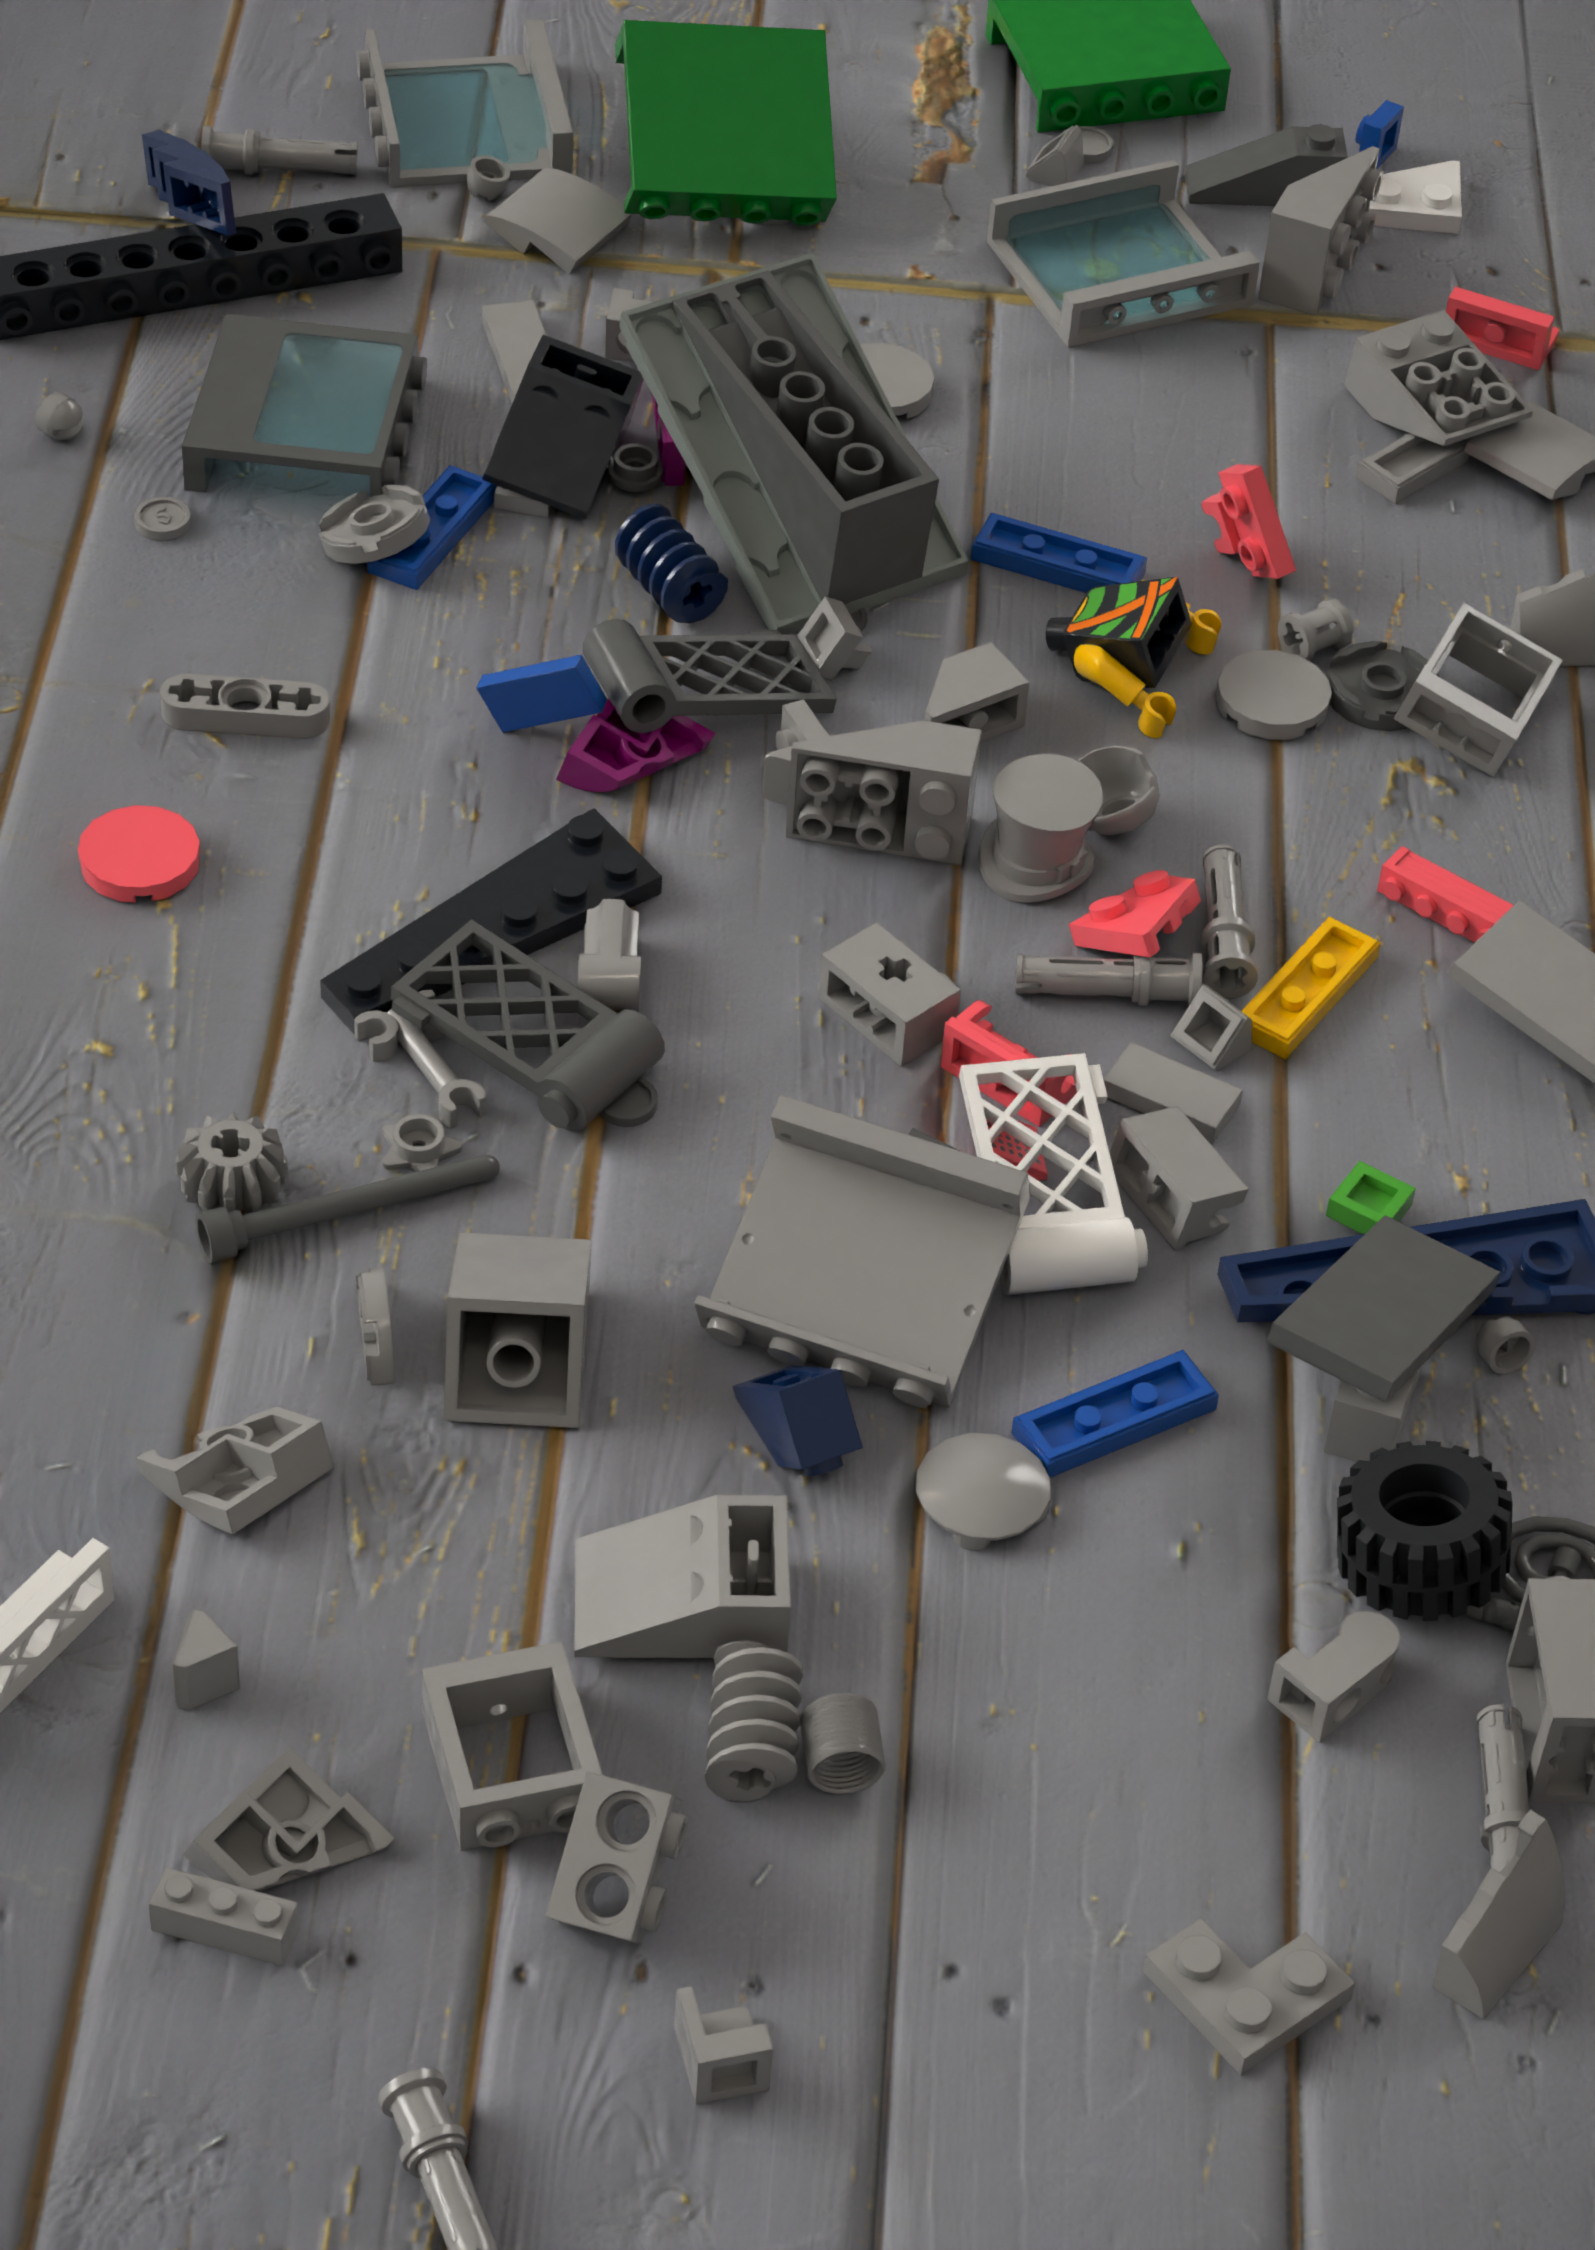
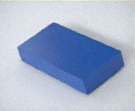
[476,654,607,733]

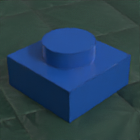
[1355,100,1404,169]

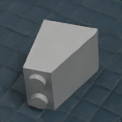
[444,1233,592,1428]

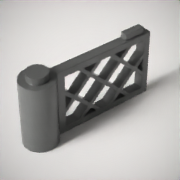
[583,619,837,733]
[390,919,665,1132]

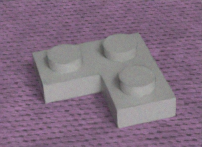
[1142,1918,1355,2075]

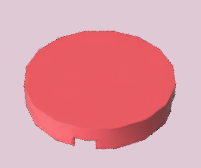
[78,805,200,903]

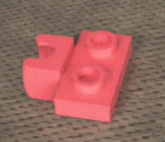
[1201,464,1296,579]

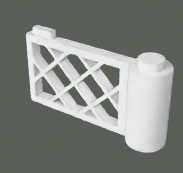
[959,1053,1148,1295]

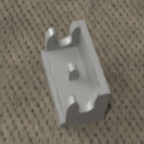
[1109,1106,1249,1250]

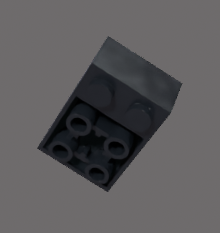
[482,334,644,519]

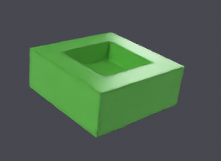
[1326,1160,1416,1234]

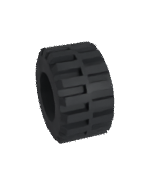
[1337,1441,1513,1621]

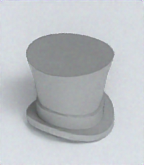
[979,753,1103,903]

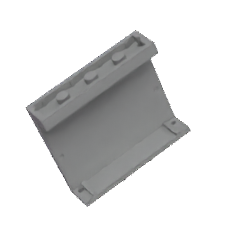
[694,1094,1030,1408]

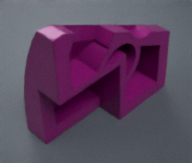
[556,698,715,792]

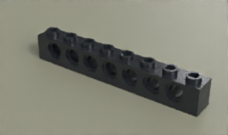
[0,193,403,340]

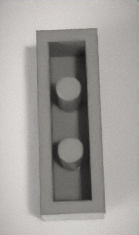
[149,1867,299,1966]

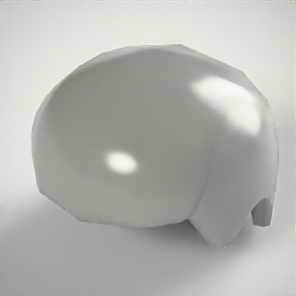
[1077,745,1160,836]

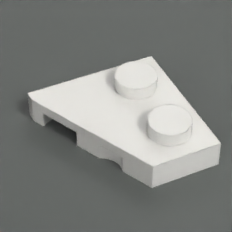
[1369,160,1462,234]

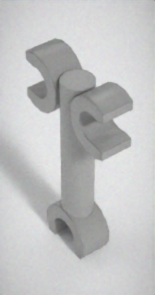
[354,990,486,1129]

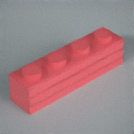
[1377,846,1514,943]

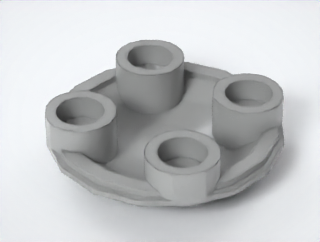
[915,1433,1050,1551]

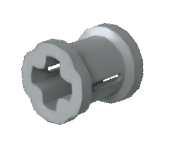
[1278,598,1354,661]

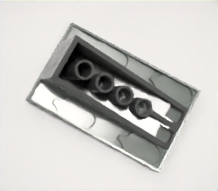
[619,252,969,635]

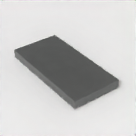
[1267,1215,1501,1402]

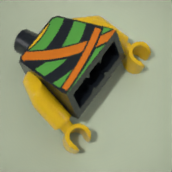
[1046,577,1221,738]

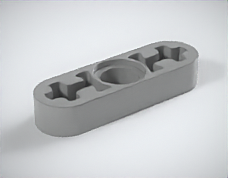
[160,673,330,738]

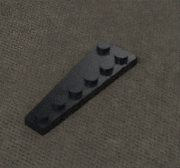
[320,808,662,1034]

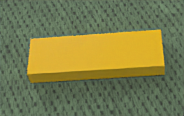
[1242,916,1381,1060]

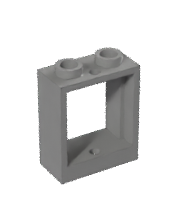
[1394,603,1563,777]
[1505,1576,1595,1803]
[422,1641,603,1851]

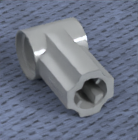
[577,899,641,1012]

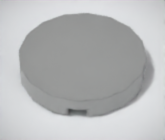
[860,343,935,419]
[318,484,431,564]
[1215,650,1332,740]

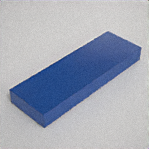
[367,465,497,590]
[970,513,1147,593]
[1011,1350,1219,1478]

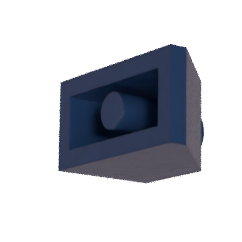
[732,1365,863,1476]

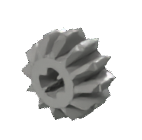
[176,1111,288,1213]

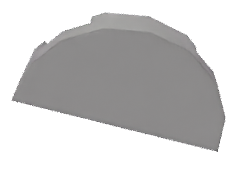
[356,1267,395,1385]

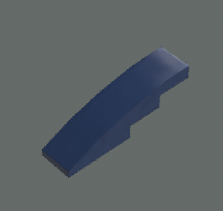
[142,130,236,236]

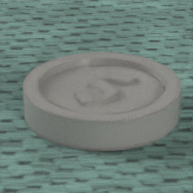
[1079,126,1113,163]
[134,497,191,541]

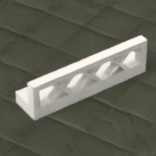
[0,1538,114,1713]

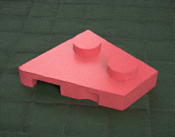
[1068,870,1201,958]

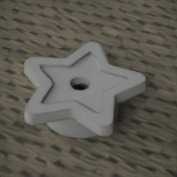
[382,1114,463,1172]

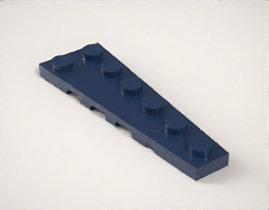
[1217,1199,1595,1323]

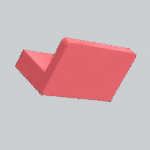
[1446,286,1559,370]

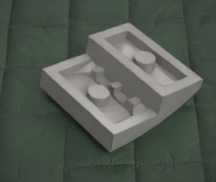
[484,167,633,274]
[1464,402,1595,500]

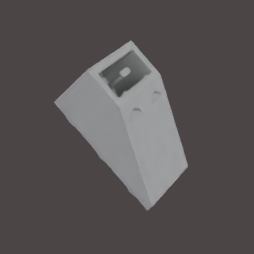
[1258,146,1383,316]
[1344,310,1533,446]
[786,720,982,865]
[574,1494,791,1658]

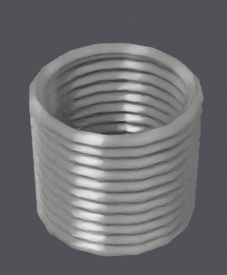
[800,1693,886,1794]

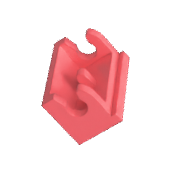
[940,1000,1077,1127]

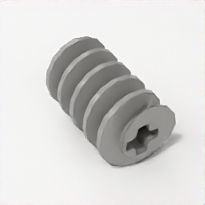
[704,1640,804,1802]

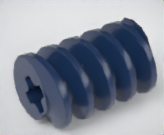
[615,504,728,624]

